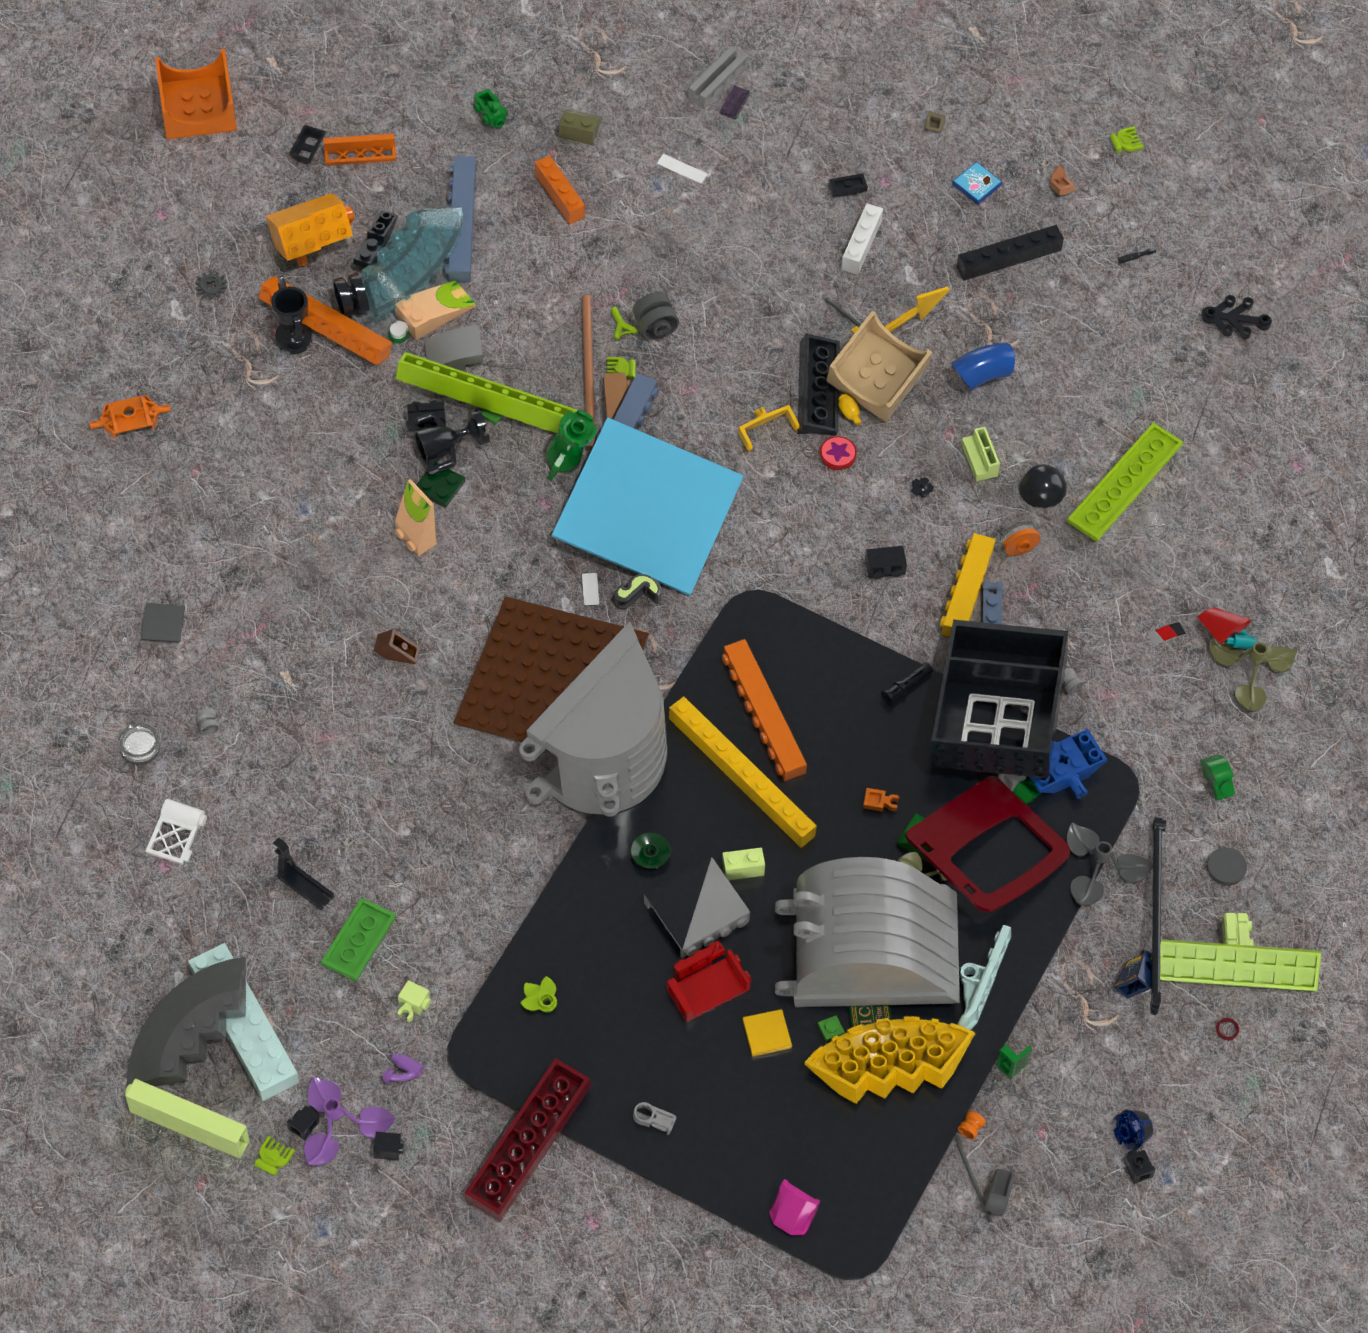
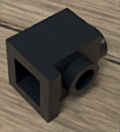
[287,1105,320,1141]
[1124,1149,1156,1184]

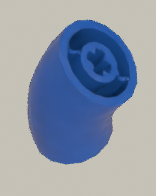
[950,343,1015,391]

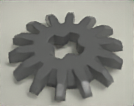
[195,271,227,299]

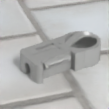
[633,1102,676,1135]

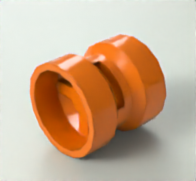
[958,1111,986,1140]

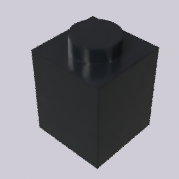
[373,1131,405,1161]

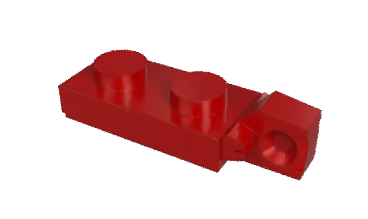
[673,941,725,981]

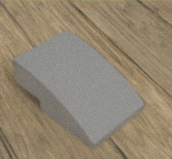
[424,325,483,370]

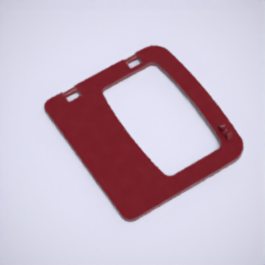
[905,776,1070,912]

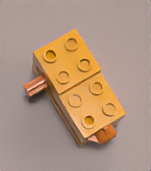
[265,193,355,266]

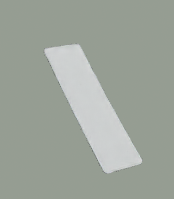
[657,154,707,183]

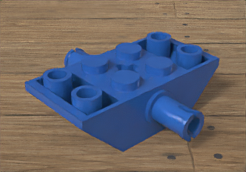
[1030,729,1107,799]

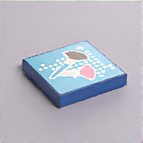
[952,161,1002,205]

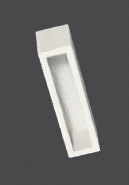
[841,203,883,275]

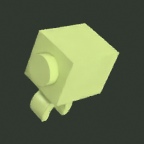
[398,980,431,1022]

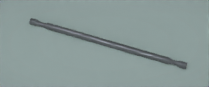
[825,297,861,327]
[954,1133,992,1223]

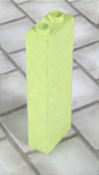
[125,1079,250,1159]

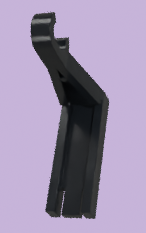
[273,838,334,910]

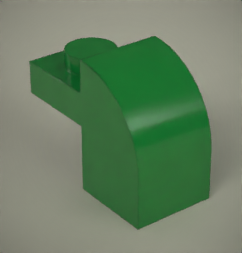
[1200,754,1236,800]

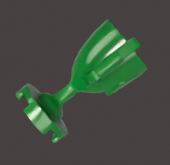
[546,410,597,481]

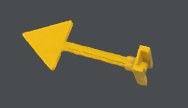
[851,286,950,334]

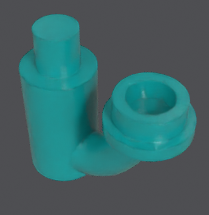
[1224,630,1257,650]

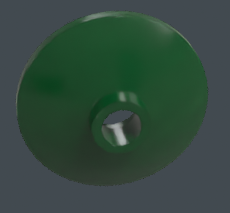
[631,833,670,869]

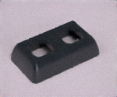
[289,125,325,164]

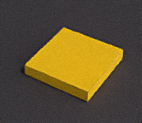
[742,1009,792,1057]

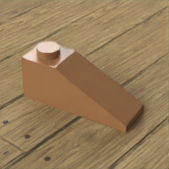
[603,373,630,419]

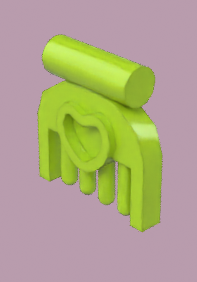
[1109,126,1144,153]
[606,357,636,380]
[254,1135,295,1176]

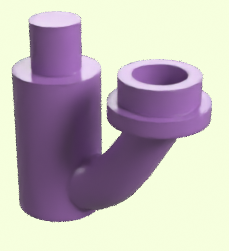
[382,1053,424,1084]

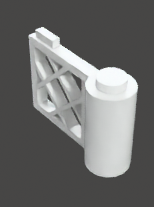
[146,799,207,865]

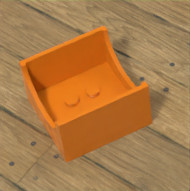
[155,49,237,139]

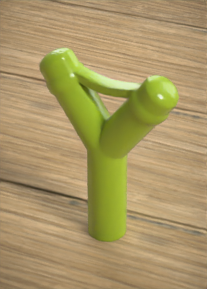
[610,307,638,340]

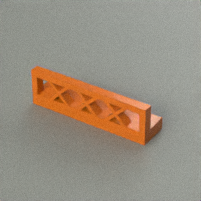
[323,133,396,166]

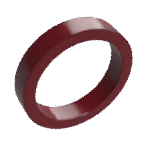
[1216,1018,1239,1040]

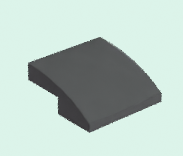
[141,603,185,643]

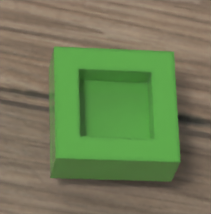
[818,1015,845,1043]

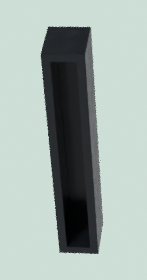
[957,224,1064,281]

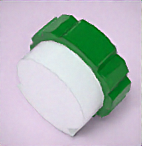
[388,321,409,344]

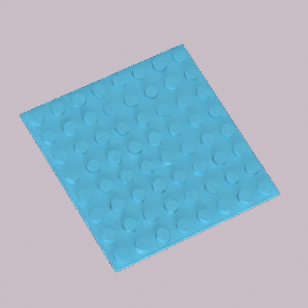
[551,417,744,596]

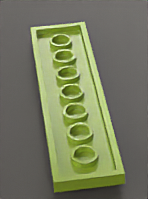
[1067,422,1183,542]

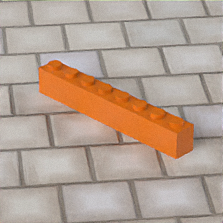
[258,276,393,365]
[722,639,807,781]

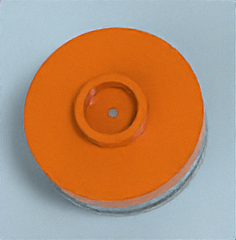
[1000,521,1041,556]

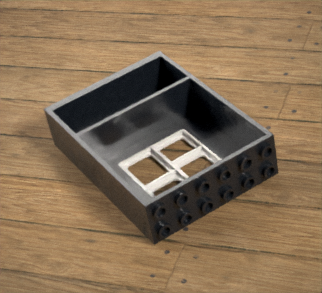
[931,620,1068,779]

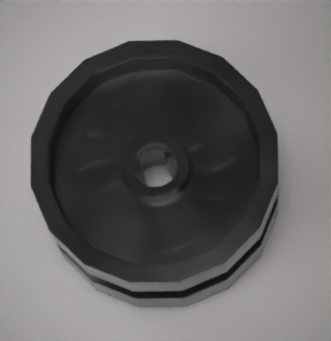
[333,273,369,317]

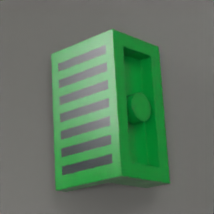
[996,1045,1032,1079]

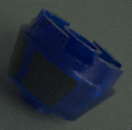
[1113,1109,1153,1150]

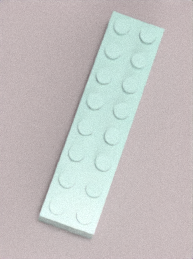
[188,943,299,1101]

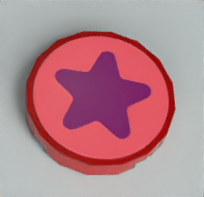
[820,436,857,470]

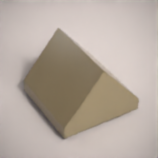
[925,111,946,133]

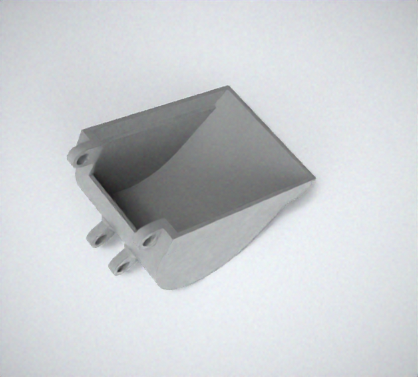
[519,622,667,816]
[775,857,960,1007]

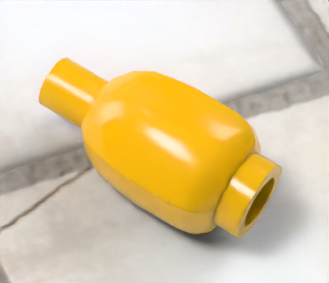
[838,393,862,426]

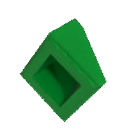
[1013,778,1042,805]

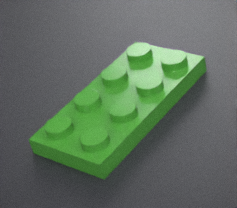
[321,898,396,982]

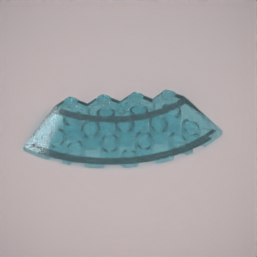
[362,207,464,317]

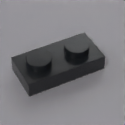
[829,173,868,197]

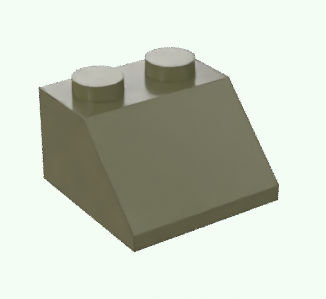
[559,109,602,145]

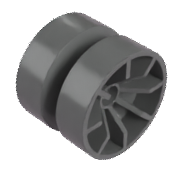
[633,292,679,340]

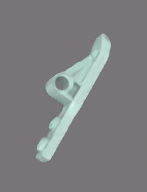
[957,925,1011,1030]

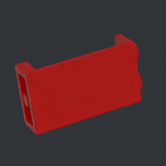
[667,949,752,1022]

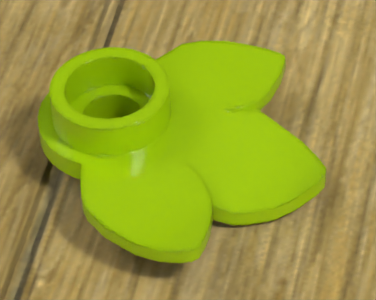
[521,976,557,1012]

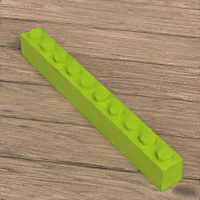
[396,352,577,433]

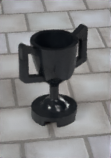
[271,276,312,354]
[406,408,490,475]

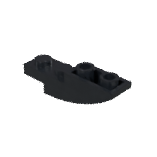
[353,210,398,269]

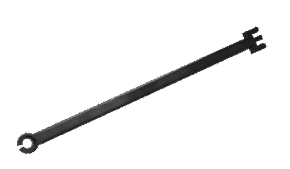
[1150,817,1166,1015]

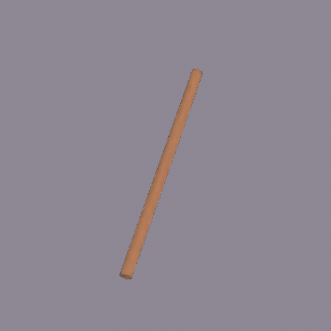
[582,295,596,451]

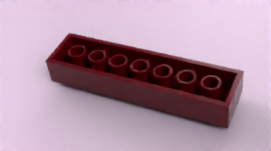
[464,1058,591,1222]

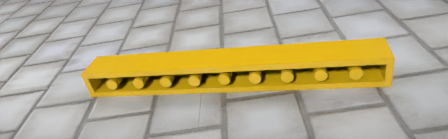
[669,696,817,848]

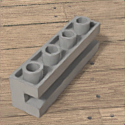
[688,45,748,109]

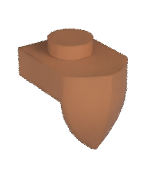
[1050,166,1075,195]

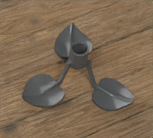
[1067,823,1153,906]

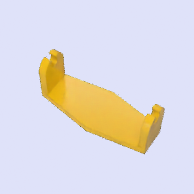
[737,405,800,451]

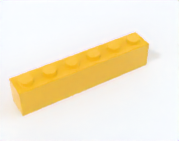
[940,533,996,637]

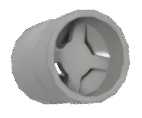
[1063,668,1084,695]
[196,708,220,735]

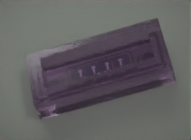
[720,86,750,120]

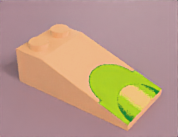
[395,280,476,340]
[395,479,436,556]

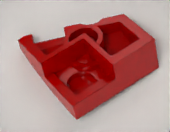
[1197,607,1251,644]

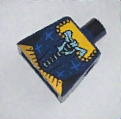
[1113,950,1152,999]

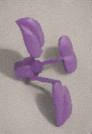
[304,1077,395,1166]

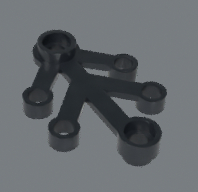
[1201,295,1272,339]

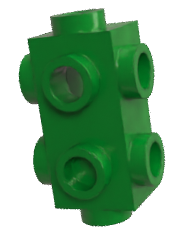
[473,88,508,128]

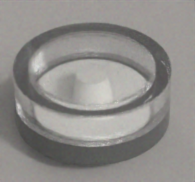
[119,723,160,765]

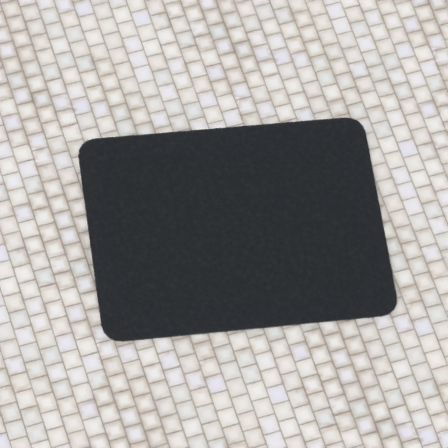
[448,590,1140,1280]

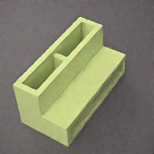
[961,427,1000,482]

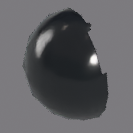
[1019,464,1067,507]

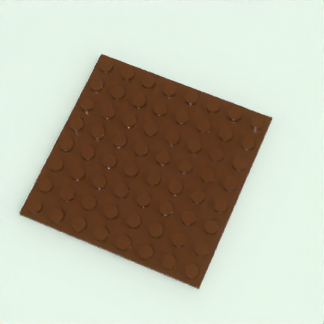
[454,596,649,742]

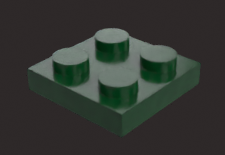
[416,461,466,508]

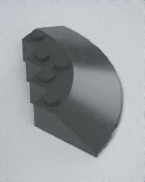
[126,957,246,1087]

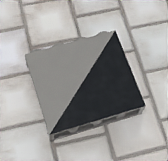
[644,857,750,958]

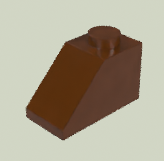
[374,629,421,664]

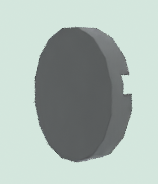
[1207,848,1247,886]

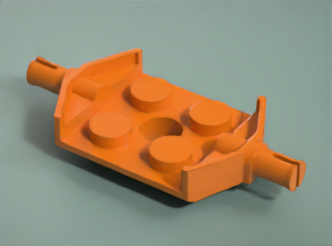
[89,395,171,439]

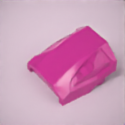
[769,1179,820,1235]

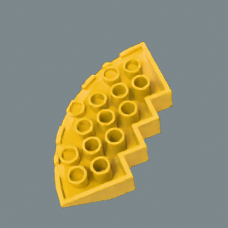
[805,1016,975,1104]

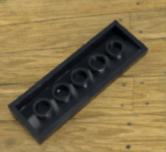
[797,334,840,436]

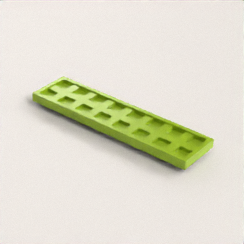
[1160,939,1322,991]

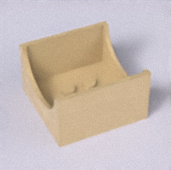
[827,311,932,422]

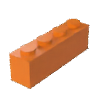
[535,155,585,225]

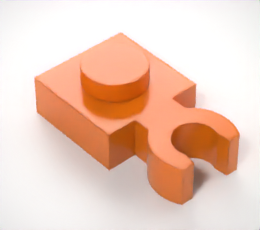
[863,788,899,811]

